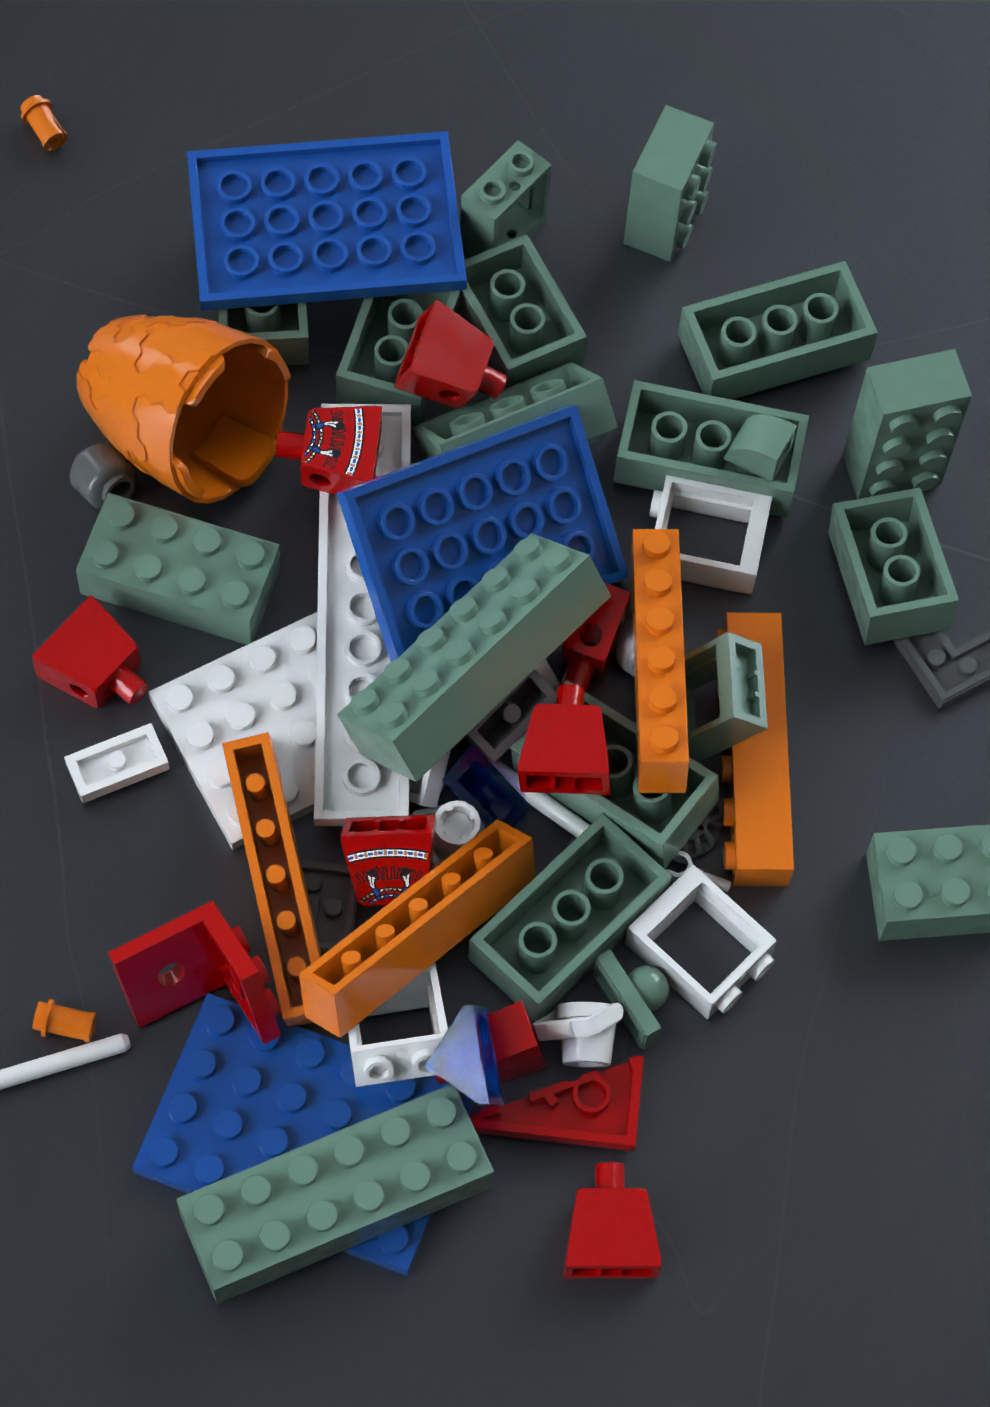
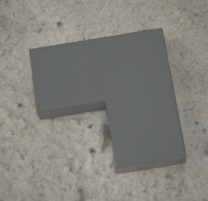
[892,630,990,710]
[300,858,358,955]

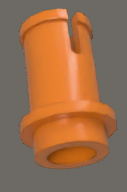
[20,95,68,151]
[32,999,97,1043]

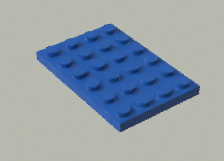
[187,131,467,311]
[336,405,629,662]
[132,993,477,1276]

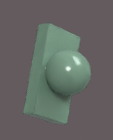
[592,949,669,1051]

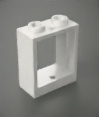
[649,475,772,595]
[625,865,777,1020]
[348,962,453,1087]

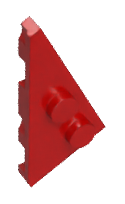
[470,1056,644,1152]

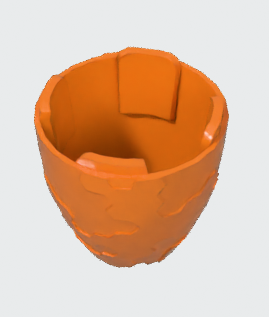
[76,315,291,504]

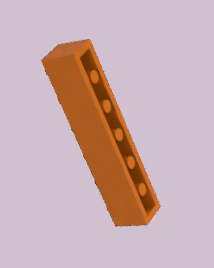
[631,529,689,793]
[715,612,794,886]
[222,732,322,1027]
[299,819,536,1038]

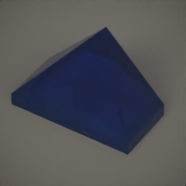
[442,745,531,828]
[425,1005,504,1107]

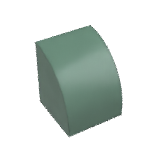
[724,414,797,482]

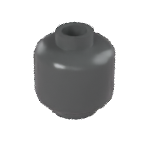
[70,443,137,510]

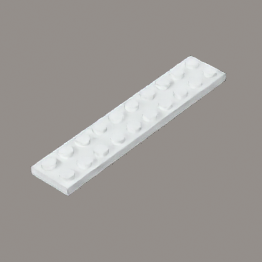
[314,404,411,826]

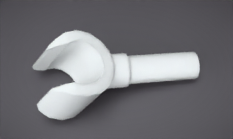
[666,851,731,892]

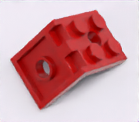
[108,900,281,1044]

